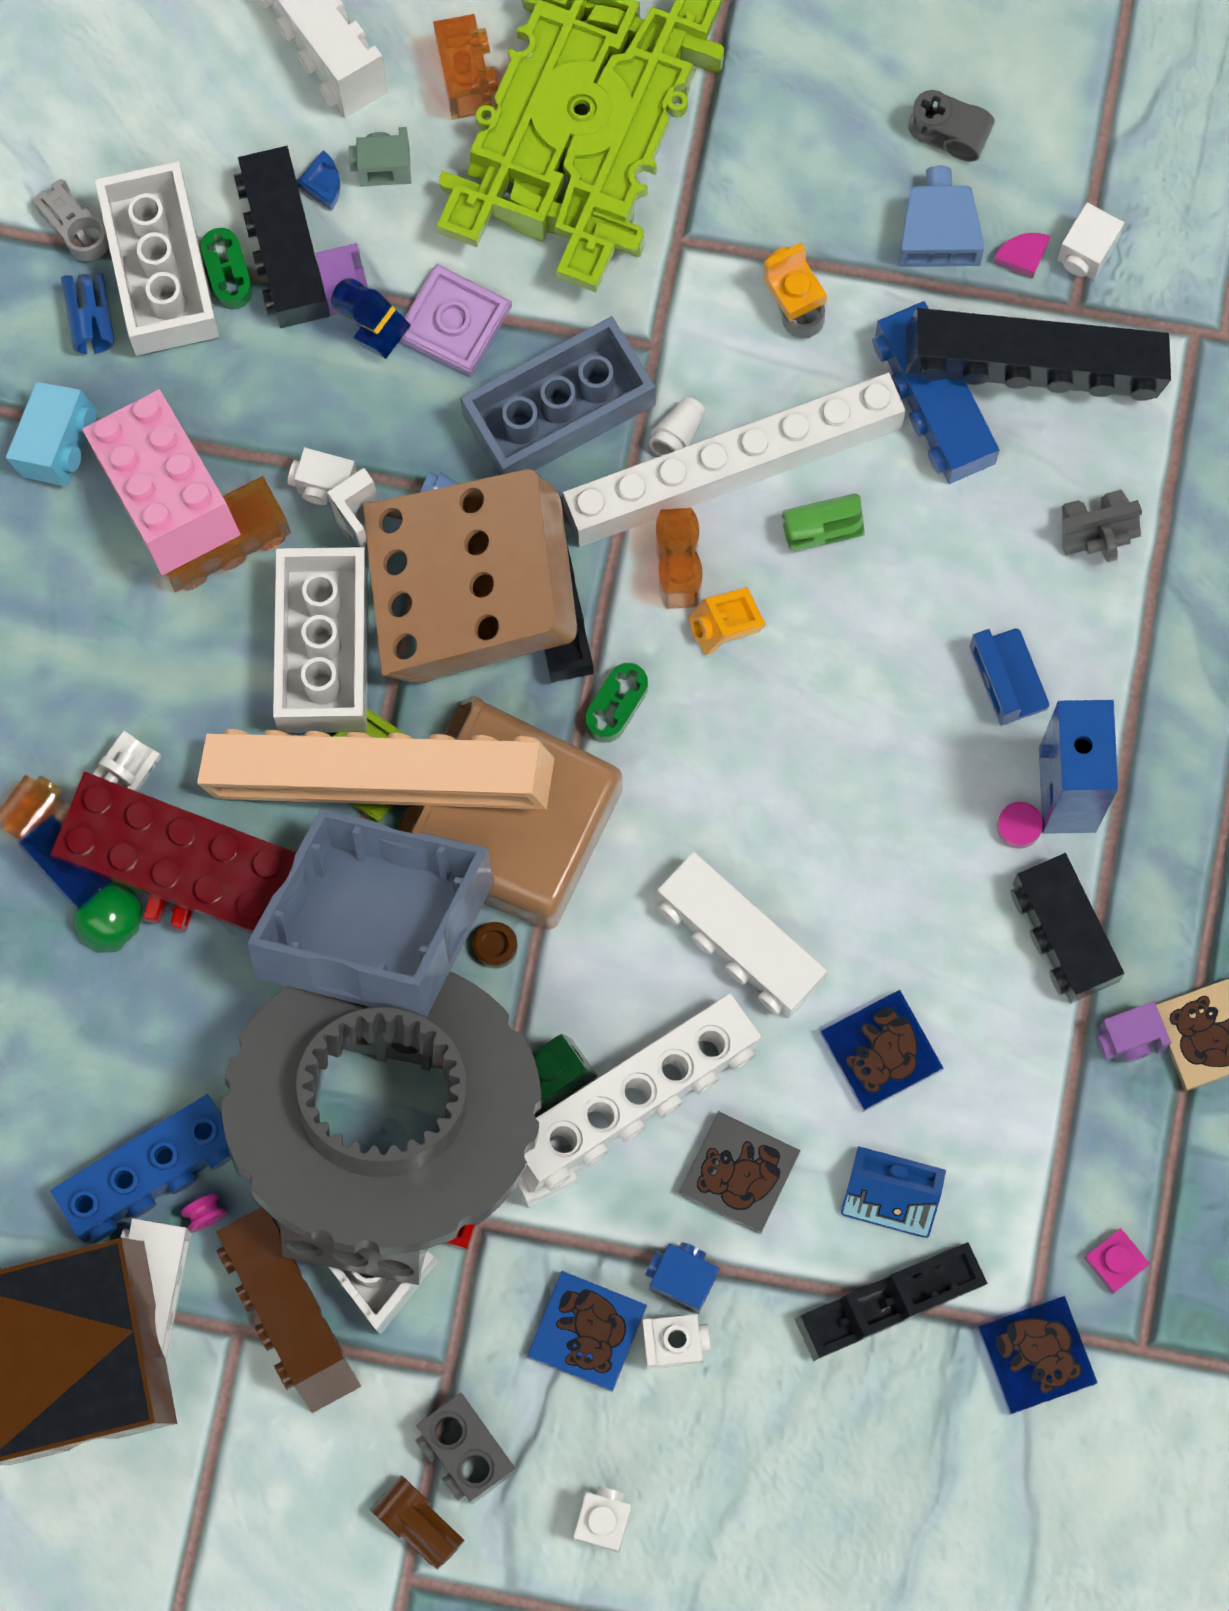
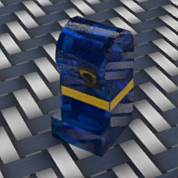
[331,278,411,359]

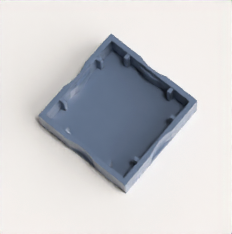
[247,809,493,1018]

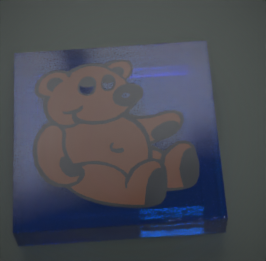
[820,990,944,1113]
[977,1296,1098,1415]

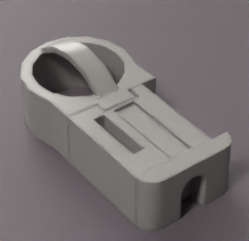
[34,179,109,262]

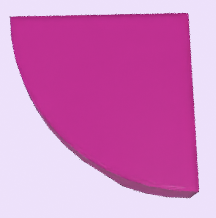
[993,233,1050,278]

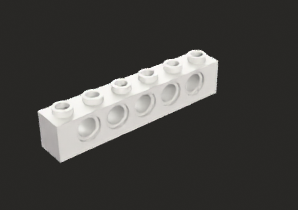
[522,993,762,1193]

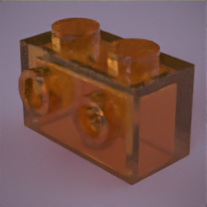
[433,14,498,120]

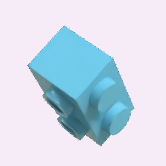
[6,382,98,487]

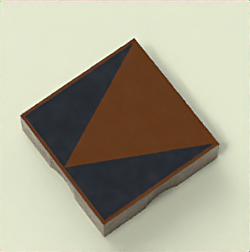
[0,1238,178,1465]

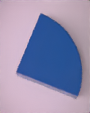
[297,150,341,211]

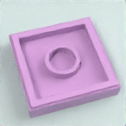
[395,263,512,378]

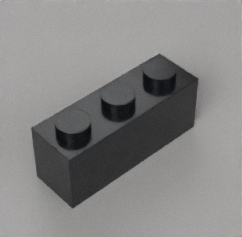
[1010,852,1125,1004]

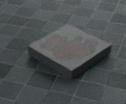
[679,1111,801,1234]

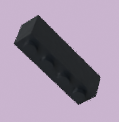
[233,145,330,329]

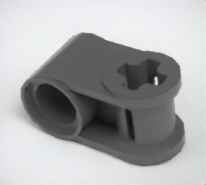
[908,90,995,162]

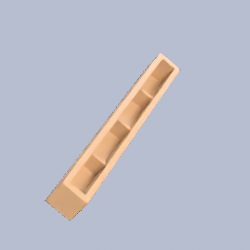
[197,729,555,810]

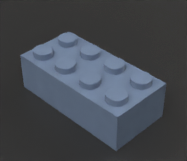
[460,316,656,475]

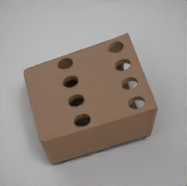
[363,469,577,683]
[396,696,623,930]

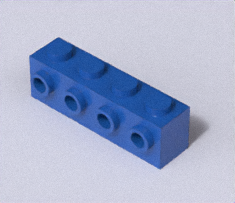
[50,1093,231,1243]

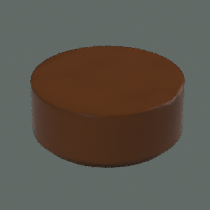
[473,922,518,969]

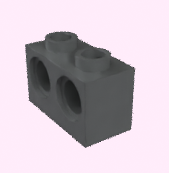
[415,1392,517,1504]

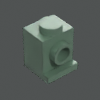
[349,127,411,187]

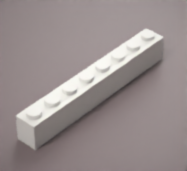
[563,373,905,547]

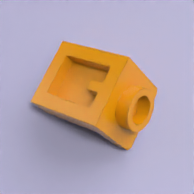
[764,243,827,321]
[688,587,766,655]

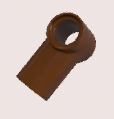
[369,1475,465,1570]

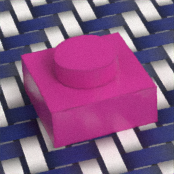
[1084,1228,1150,1294]

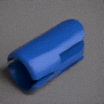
[61,273,114,354]

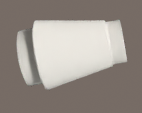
[649,397,705,457]

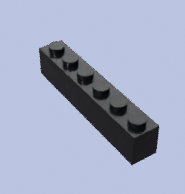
[906,308,1171,401]

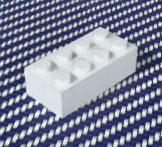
[95,161,220,356]
[273,547,369,733]

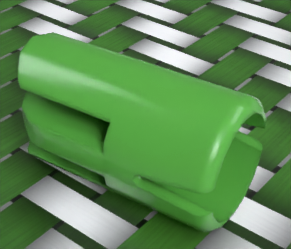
[782,493,865,552]

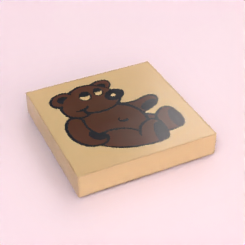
[1156,979,1229,1092]

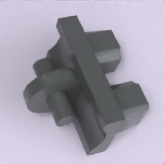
[1062,490,1142,562]

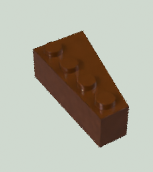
[216,1207,362,1413]

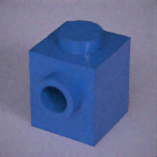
[645,1242,720,1314]

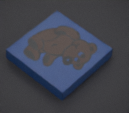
[527,1271,647,1392]

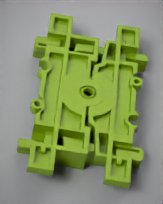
[436,0,724,293]

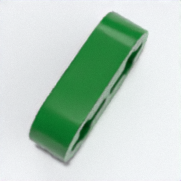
[201,228,253,310]
[586,663,648,743]

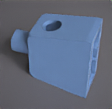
[899,165,984,267]

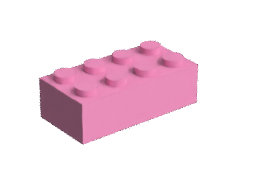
[82,389,241,576]

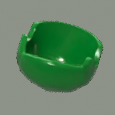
[73,880,142,953]

